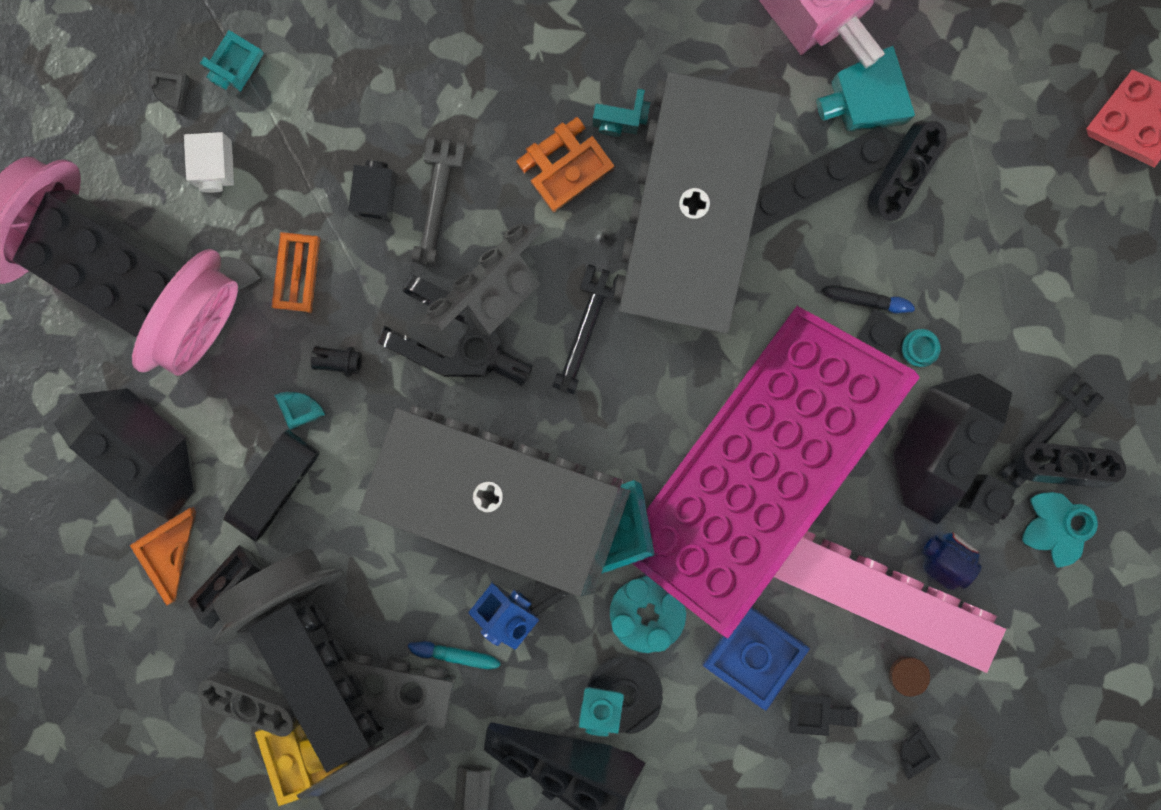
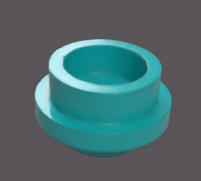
[901,329,941,367]

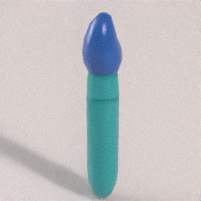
[408,641,501,670]

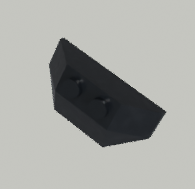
[892,374,1013,524]
[54,389,196,520]

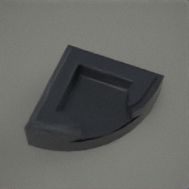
[900,724,941,780]

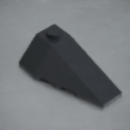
[484,722,646,810]

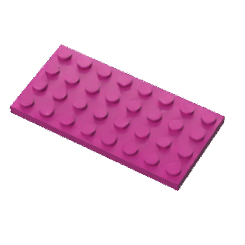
[632,306,920,639]

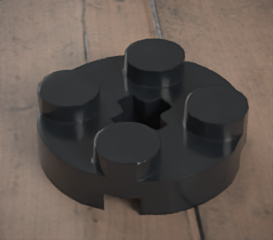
[587,654,663,734]

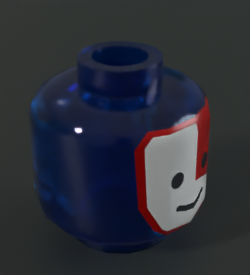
[921,533,982,590]

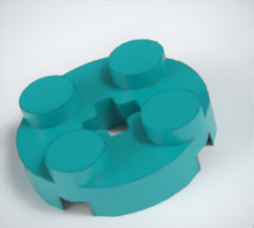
[609,575,686,653]

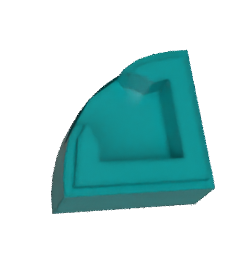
[274,392,327,430]

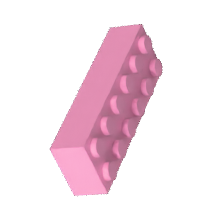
[774,531,1006,673]

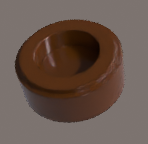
[889,656,930,697]

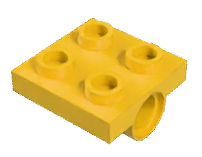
[255,725,347,806]

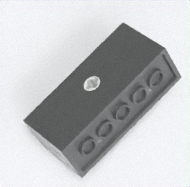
[613,72,781,334]
[359,405,630,597]

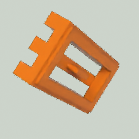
[271,232,320,313]

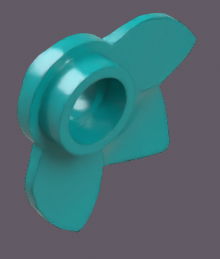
[1022,492,1098,568]

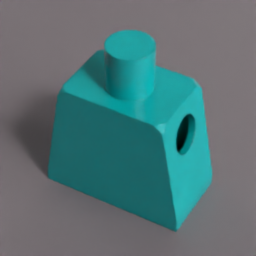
[816,46,915,132]

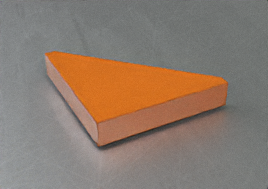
[130,507,196,606]

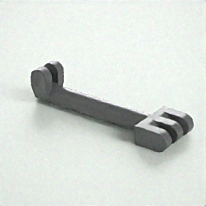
[412,135,466,267]

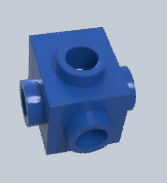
[468,583,539,650]

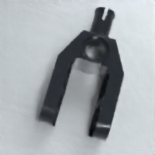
[376,274,533,387]

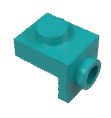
[200,30,264,92]
[592,89,651,137]
[579,687,624,736]

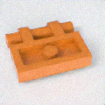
[516,117,615,213]

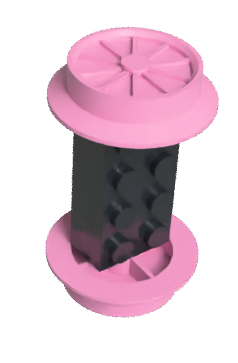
[0,157,238,376]

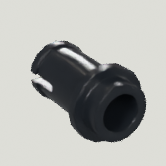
[311,346,362,377]

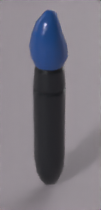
[822,285,915,313]

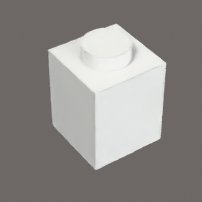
[184,132,234,193]

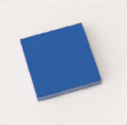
[702,607,810,711]

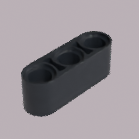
[223,429,320,542]

